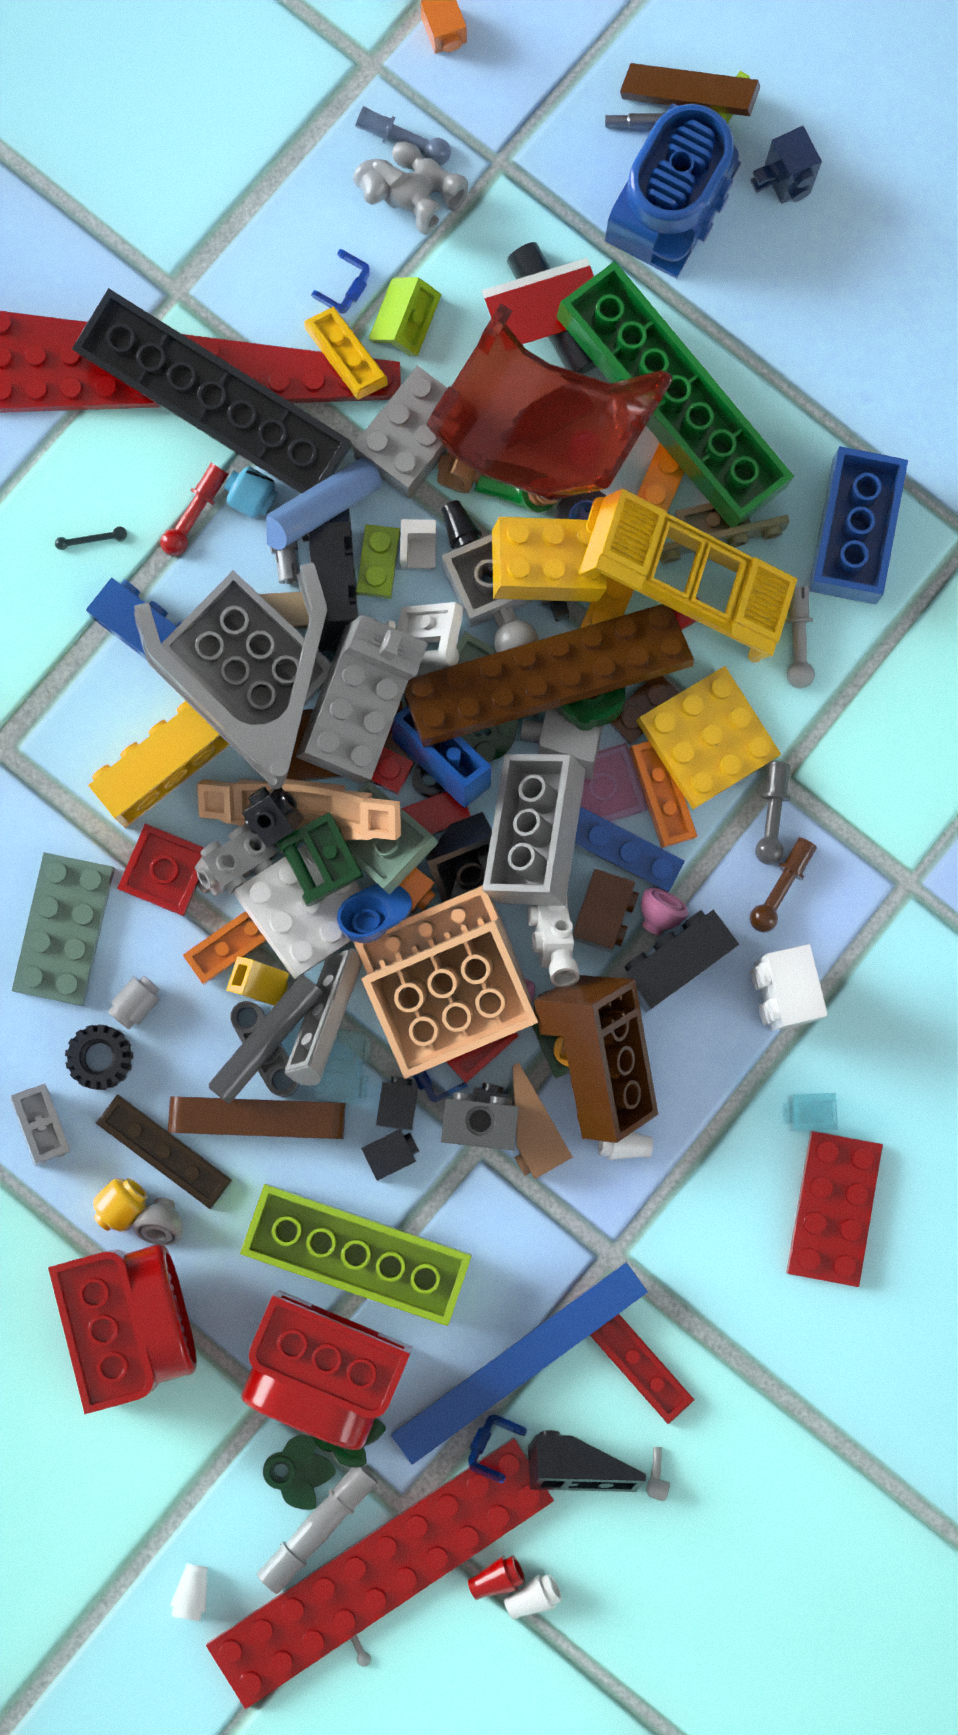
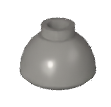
[132,1197,183,1245]

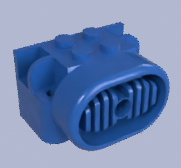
[605,103,741,279]

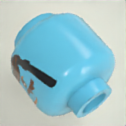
[224,466,278,519]

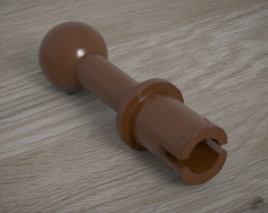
[749,837,817,933]

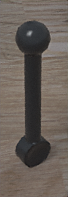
[55,526,127,550]

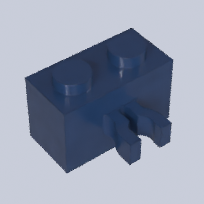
[750,126,822,204]

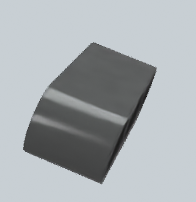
[230,1001,300,1097]

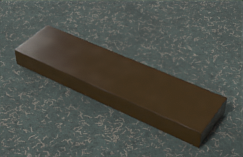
[96,1094,232,1209]

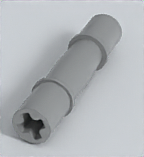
[256,1466,378,1594]

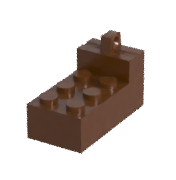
[534,975,659,1143]

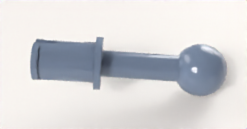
[355,106,451,165]

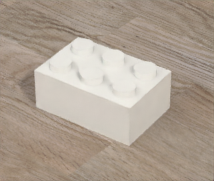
[750,944,828,1032]

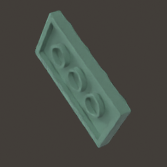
[11,852,115,1006]

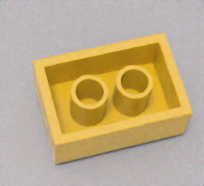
[492,517,607,602]

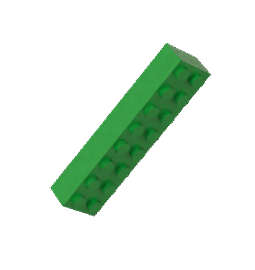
[556,261,794,528]

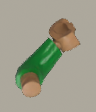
[437,447,561,513]

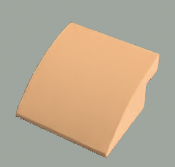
[354,885,539,1079]

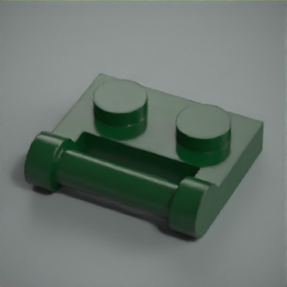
[275,812,364,907]

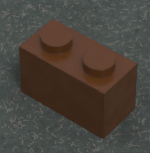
[573,869,639,953]

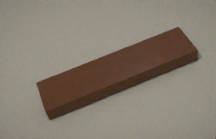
[620,63,761,117]

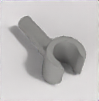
[646,1447,670,1501]

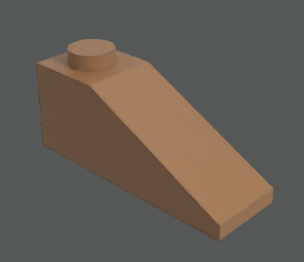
[512,1063,573,1179]

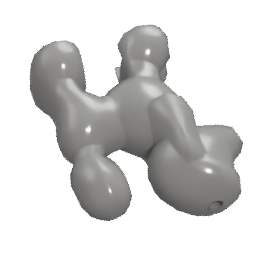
[353,141,469,235]

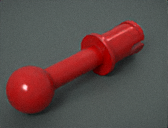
[160,463,229,556]

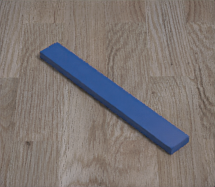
[391,1261,648,1465]

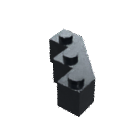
[302,508,358,652]

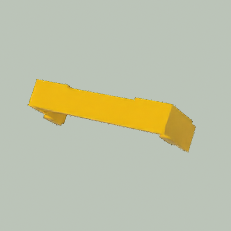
[578,488,797,663]

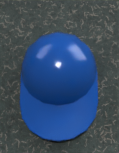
[337,884,413,944]

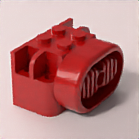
[48,1244,197,1415]
[241,1290,413,1450]

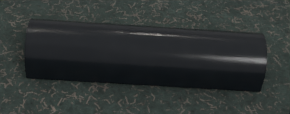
[507,242,597,380]

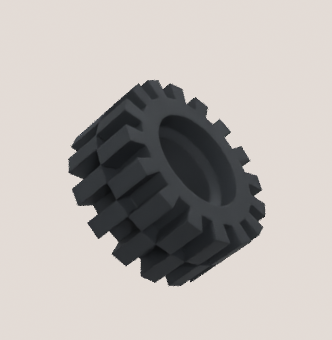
[65,1024,134,1090]

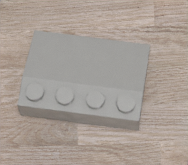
[161,570,331,725]

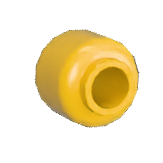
[93,1178,148,1232]

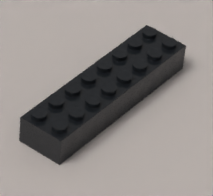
[72,288,353,494]

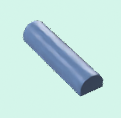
[266,457,382,550]

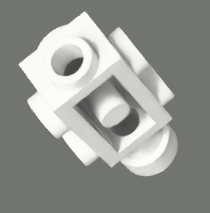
[528,897,580,987]

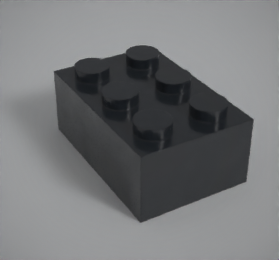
[622,909,740,1013]

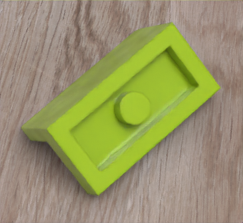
[369,277,442,356]

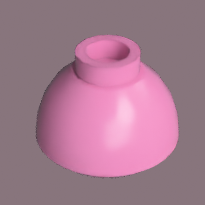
[641,888,689,935]

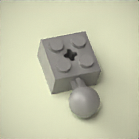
[442,534,539,653]

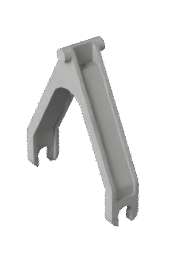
[134,562,327,789]

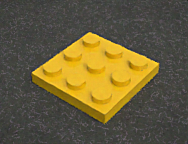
[636,666,782,810]

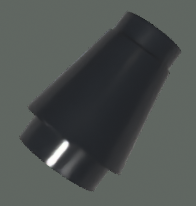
[441,500,482,549]

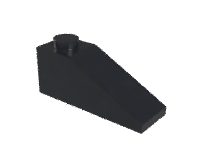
[528,1430,646,1492]

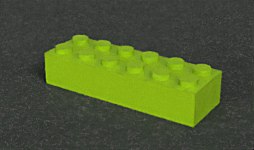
[240,1184,472,1326]

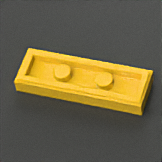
[304,306,388,400]

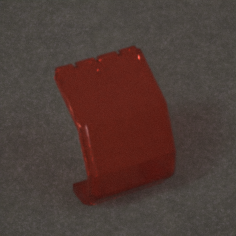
[426,304,673,501]

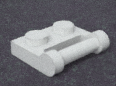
[397,602,464,667]

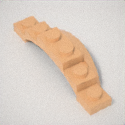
[197,779,401,840]

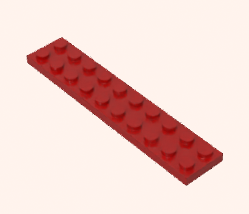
[206,1437,554,1709]

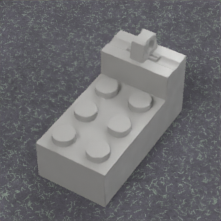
[296,615,428,784]

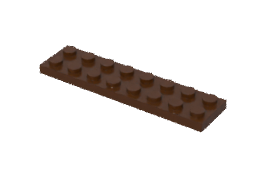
[403,604,694,747]

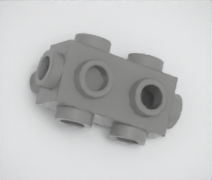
[194,824,278,896]

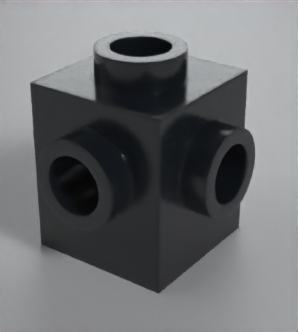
[242,786,304,848]

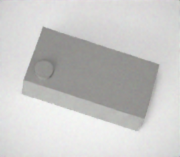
[482,754,586,906]

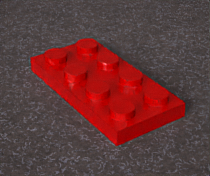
[786,1131,883,1287]

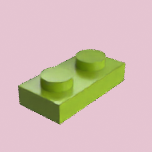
[356,524,400,599]

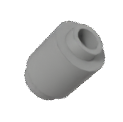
[108,976,161,1030]

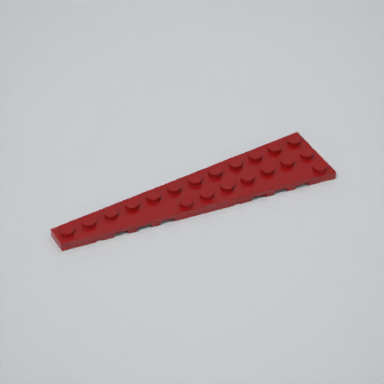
[0,311,401,413]

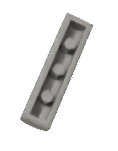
[284,949,362,1086]

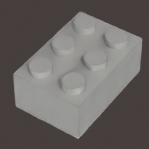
[353,365,473,499]

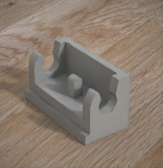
[10,1083,70,1166]

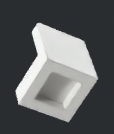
[400,519,436,570]

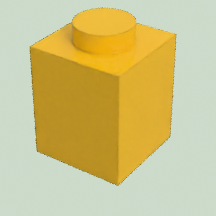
[226,956,290,1006]

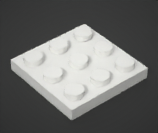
[233,843,362,980]

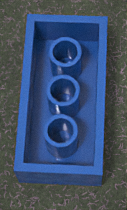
[809,446,908,605]

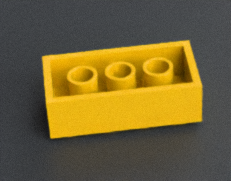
[88,701,230,828]

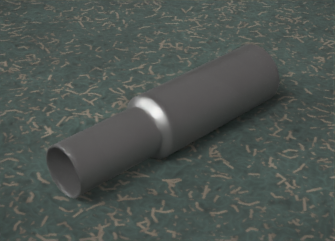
[605,113,664,129]

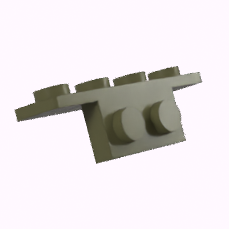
[659,503,790,564]

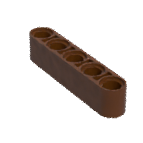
[168,1096,346,1139]

